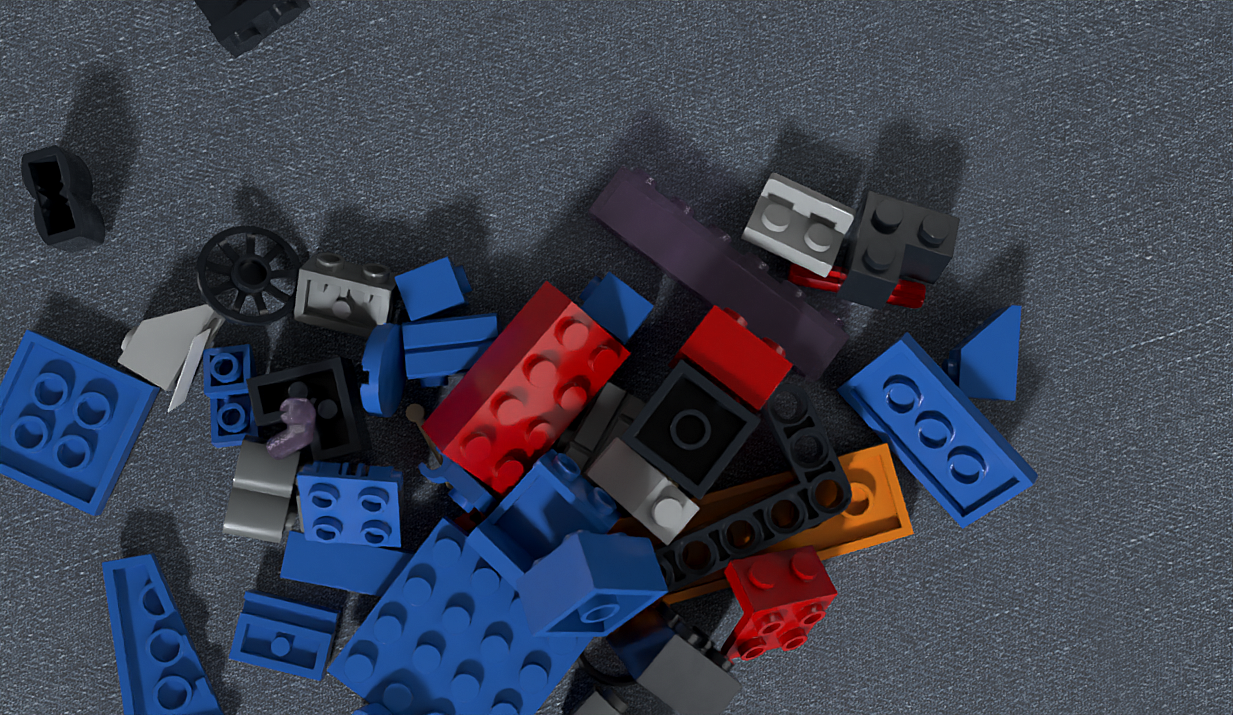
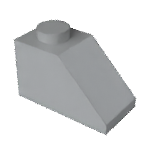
[117,304,225,391]
[585,437,700,546]

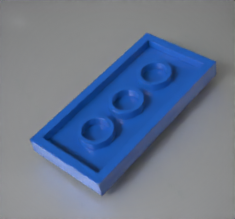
[836,332,1038,529]

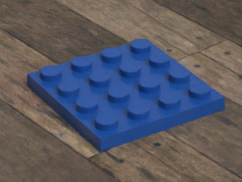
[326,515,593,715]

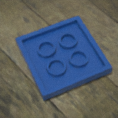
[0,329,161,516]

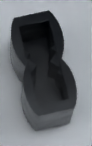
[21,145,105,253]

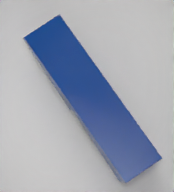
[280,529,417,597]

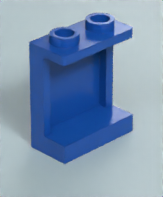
[465,448,622,591]

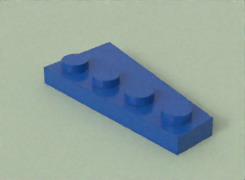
[102,553,224,715]

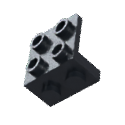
[194,0,311,58]

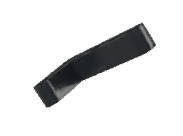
[652,383,852,597]

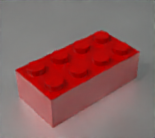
[421,281,631,497]

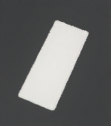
[168,328,211,412]

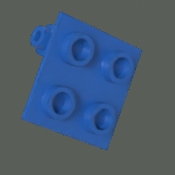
[297,460,404,547]

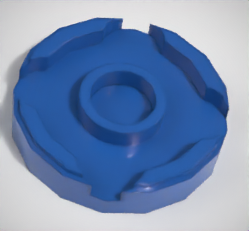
[360,323,407,418]

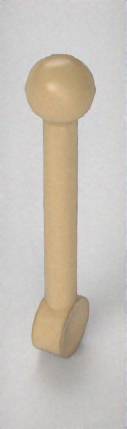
[406,404,453,490]

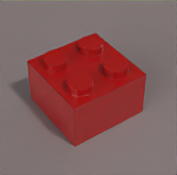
[668,305,793,414]

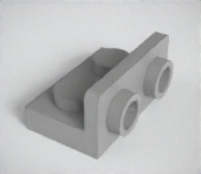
[741,173,856,278]

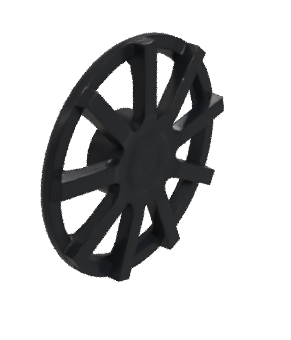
[195,226,302,327]

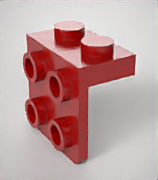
[720,545,838,661]

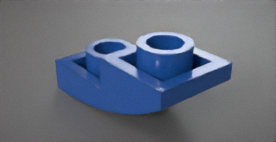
[203,344,263,448]

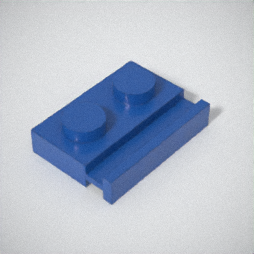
[229,589,341,681]

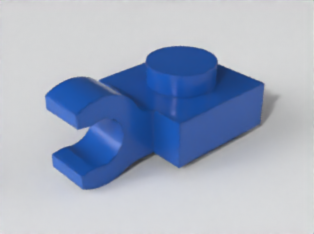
[418,446,500,517]

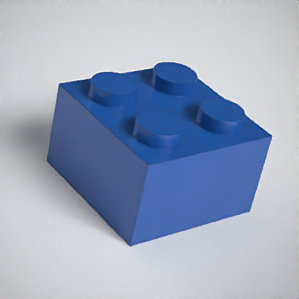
[515,530,668,637]

